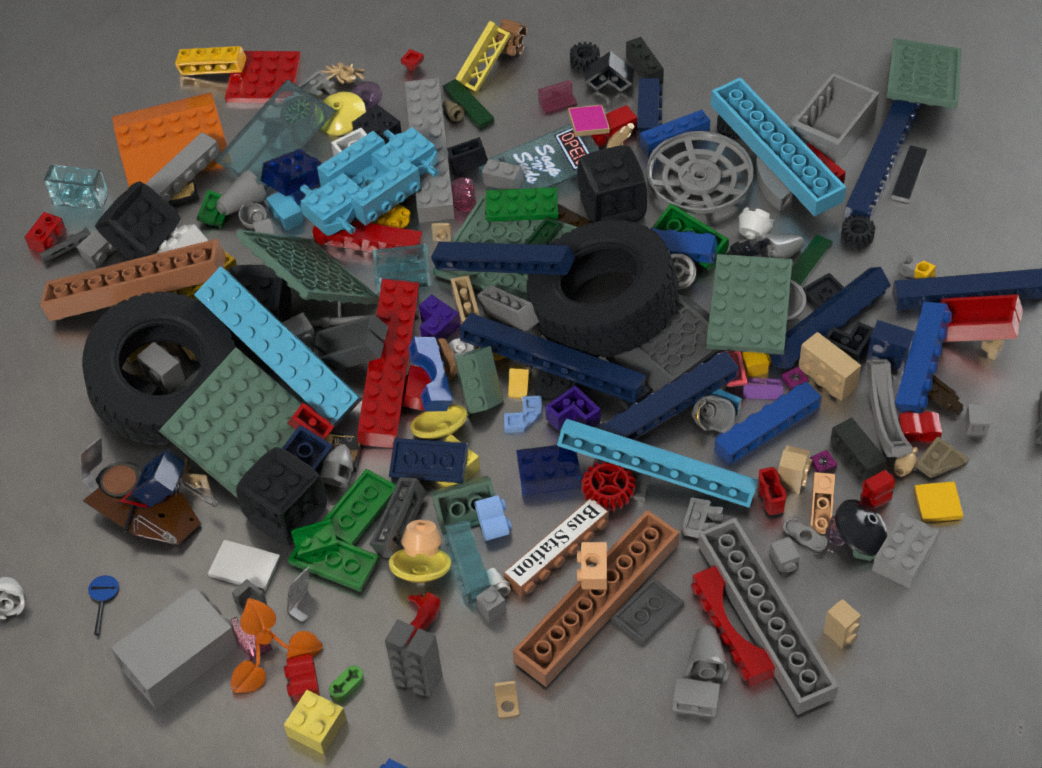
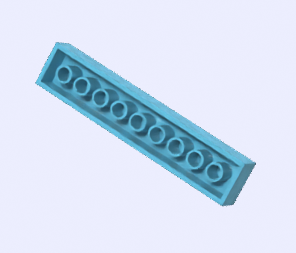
[711,77,846,217]
[194,266,362,427]

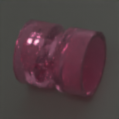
[451,178,476,212]

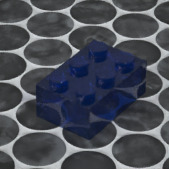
[260,149,323,197]
[516,445,581,496]

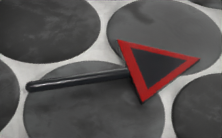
[118,490,148,534]

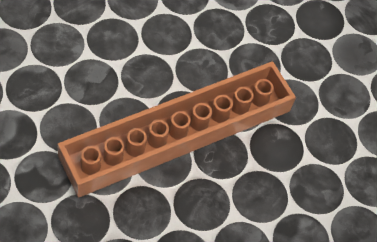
[40,238,226,321]
[513,510,679,687]

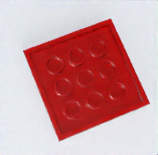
[225,51,301,104]

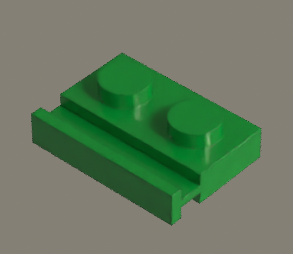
[196,190,226,228]
[291,519,338,559]

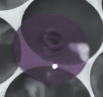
[351,81,382,110]

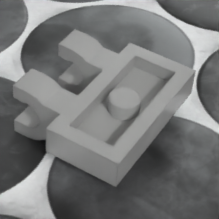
[297,70,337,102]
[681,497,724,538]

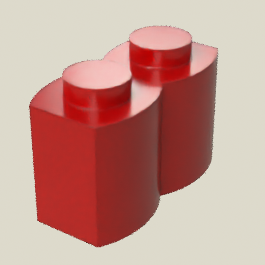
[898,411,942,443]
[757,467,786,516]
[860,470,895,510]
[283,653,320,703]

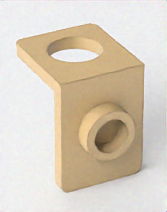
[431,223,452,241]
[181,457,210,488]
[494,681,520,719]

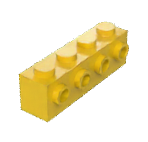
[175,46,246,75]

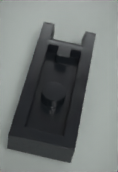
[725,238,769,256]

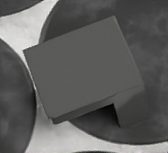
[232,579,267,610]

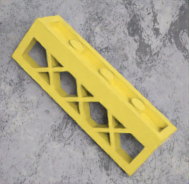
[455,21,511,93]

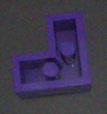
[419,294,461,342]
[545,385,601,431]

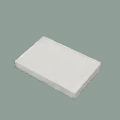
[208,540,281,592]

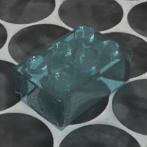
[43,165,108,209]
[372,244,432,292]

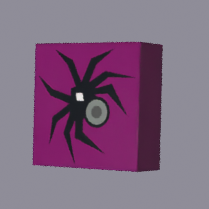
[782,367,809,391]
[810,450,837,473]

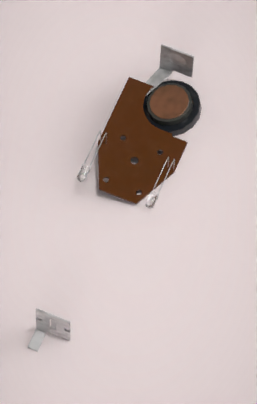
[79,437,310,623]

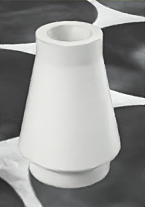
[485,568,511,597]

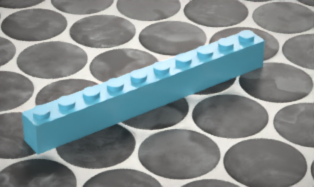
[557,419,758,507]

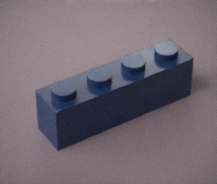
[637,78,663,140]

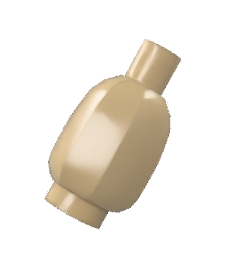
[894,447,918,477]

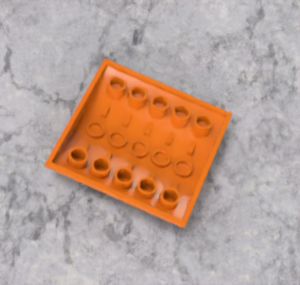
[112,92,232,187]

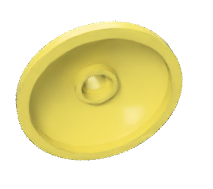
[315,92,366,136]
[410,405,468,440]
[389,549,451,583]

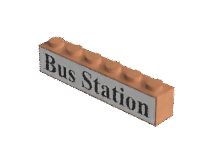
[504,498,609,598]

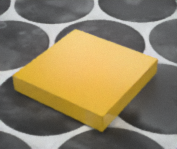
[914,481,964,523]

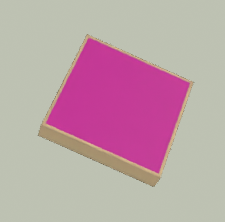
[568,105,610,137]

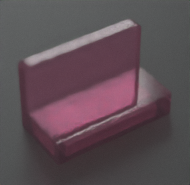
[538,80,577,115]
[230,616,272,661]

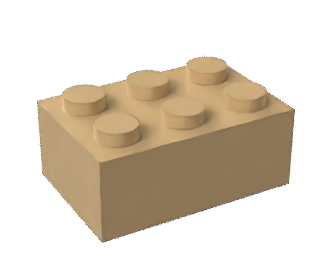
[799,332,861,401]

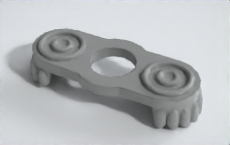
[783,517,828,552]

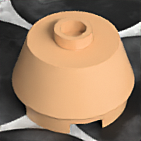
[401,520,442,557]

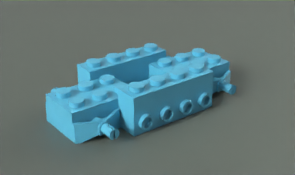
[300,127,439,236]

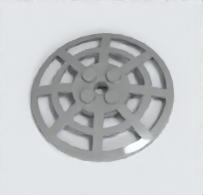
[646,131,753,214]

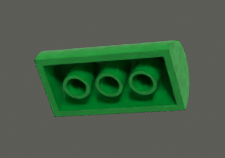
[652,203,729,270]

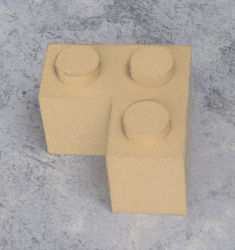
[778,445,812,494]

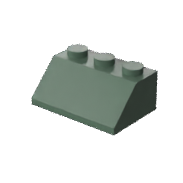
[453,346,504,414]
[430,476,495,534]

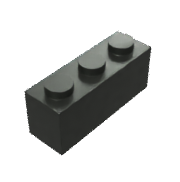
[626,37,664,85]
[830,418,887,480]

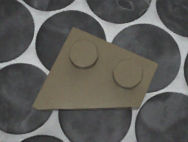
[915,436,969,478]

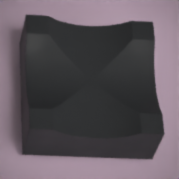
[535,369,576,399]

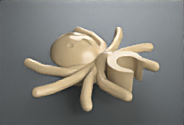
[322,62,365,84]

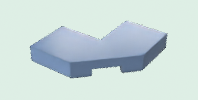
[504,395,543,433]

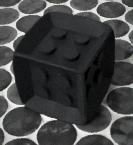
[577,145,647,224]
[95,181,181,260]
[228,264,292,345]
[236,447,327,545]

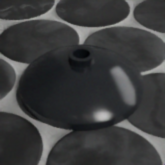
[835,499,888,556]

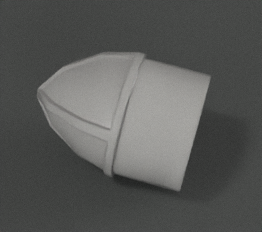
[320,444,353,488]

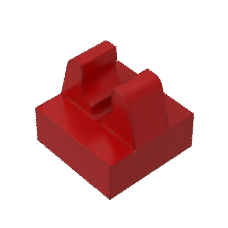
[401,49,424,72]

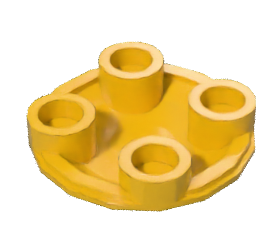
[375,204,410,229]

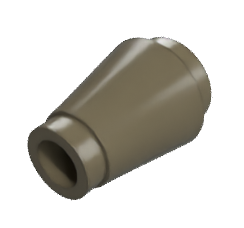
[442,99,464,121]

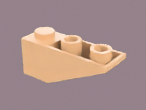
[810,472,835,535]

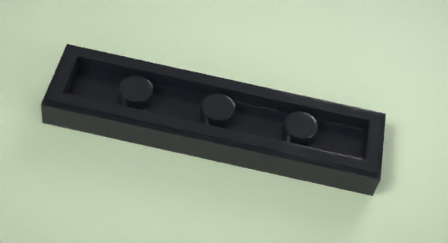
[891,145,927,203]

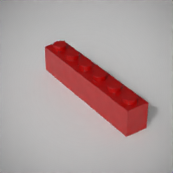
[312,221,424,260]

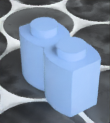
[474,495,512,542]

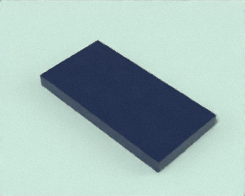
[389,438,469,484]

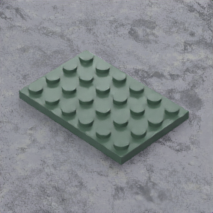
[886,38,961,109]
[706,254,792,355]

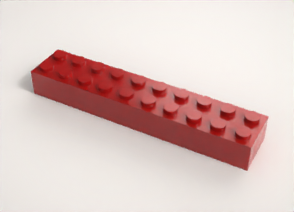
[357,279,419,448]

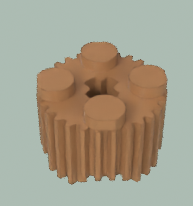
[496,19,528,56]

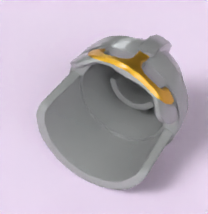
[691,395,735,432]

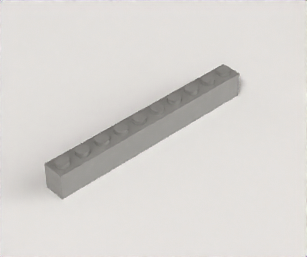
[77,132,221,267]

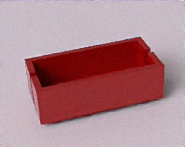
[941,295,1023,342]

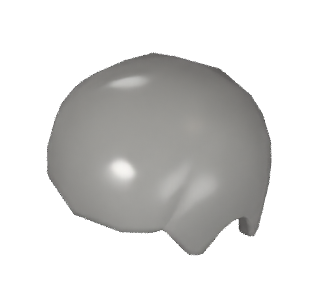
[238,202,268,229]

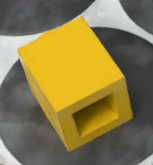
[741,352,771,378]

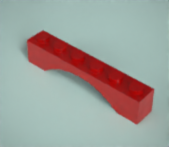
[691,566,775,687]

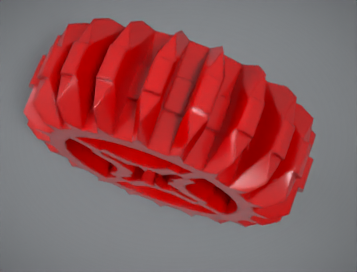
[581,461,636,512]

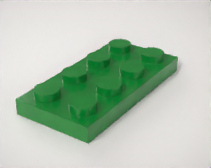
[486,187,558,222]
[323,469,396,546]
[288,539,380,592]

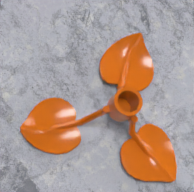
[230,598,323,693]

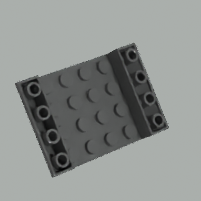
[606,295,729,393]

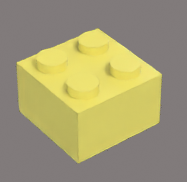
[284,690,346,754]

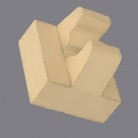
[981,339,1005,360]

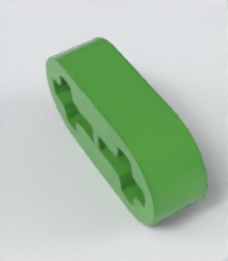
[329,666,364,702]

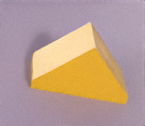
[508,364,532,398]

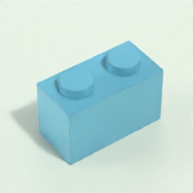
[266,189,304,231]

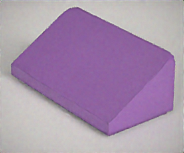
[743,377,783,400]

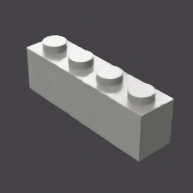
[477,285,539,332]

